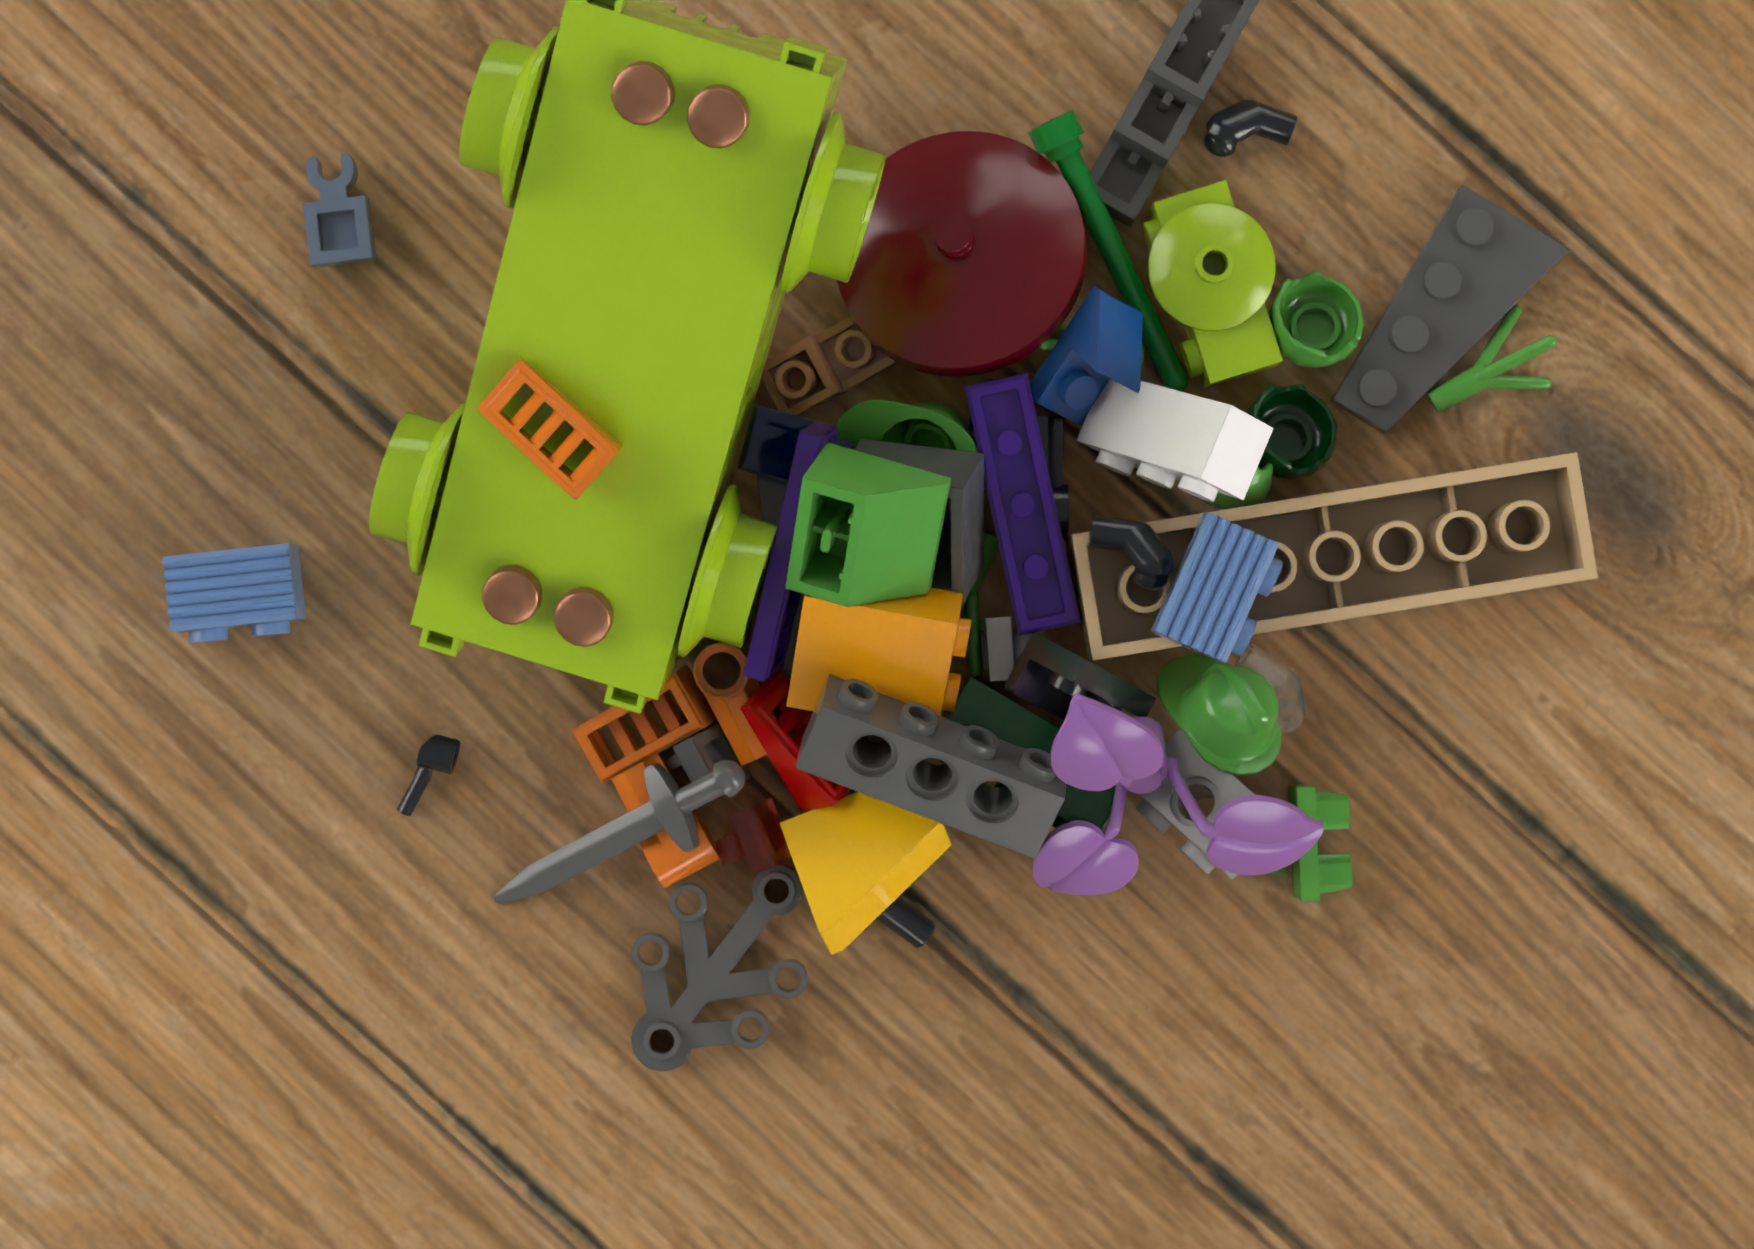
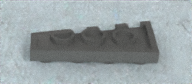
[1330,185,1570,433]

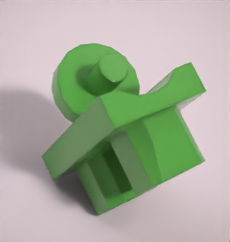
[1268,784,1353,902]

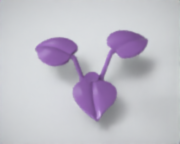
[1032,693,1323,896]

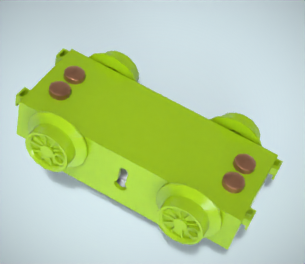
[369,0,886,714]

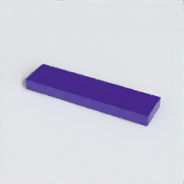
[964,373,1080,636]
[743,421,839,682]

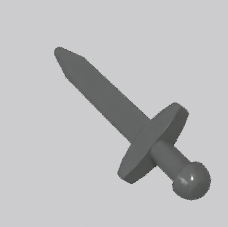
[494,760,745,904]

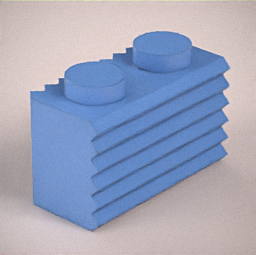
[1150,512,1283,663]
[162,543,306,644]

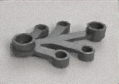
[631,864,808,1071]

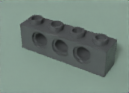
[795,674,1066,859]

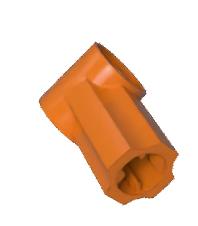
[693,641,778,766]
[611,753,721,889]

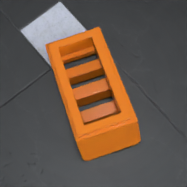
[477,358,622,500]
[571,665,717,784]

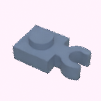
[303,153,377,268]

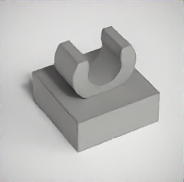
[979,616,1042,682]

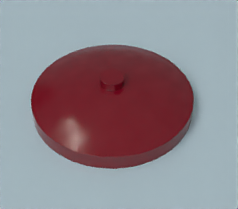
[837,131,1088,377]

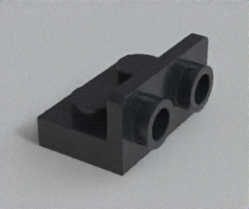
[1005,632,1157,720]

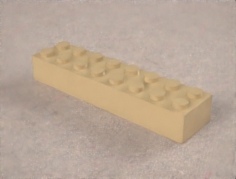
[1068,452,1598,661]

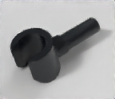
[397,735,461,816]

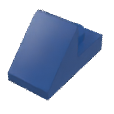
[1030,286,1143,425]

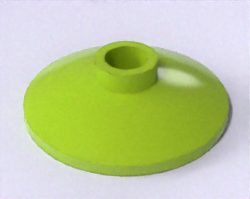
[1148,203,1276,331]

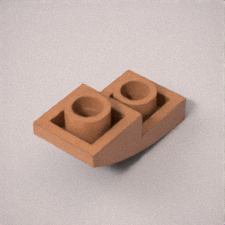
[761,316,898,422]

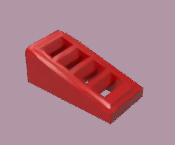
[740,671,850,812]

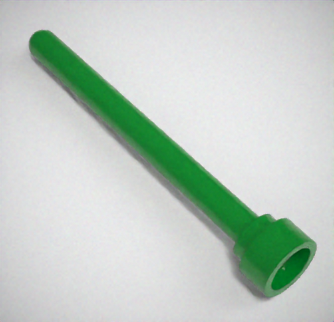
[1028,109,1188,392]

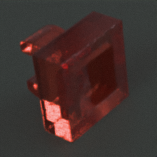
[713,797,792,874]

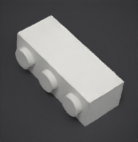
[1076,379,1274,502]

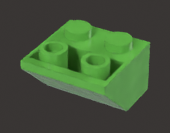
[785,442,951,607]

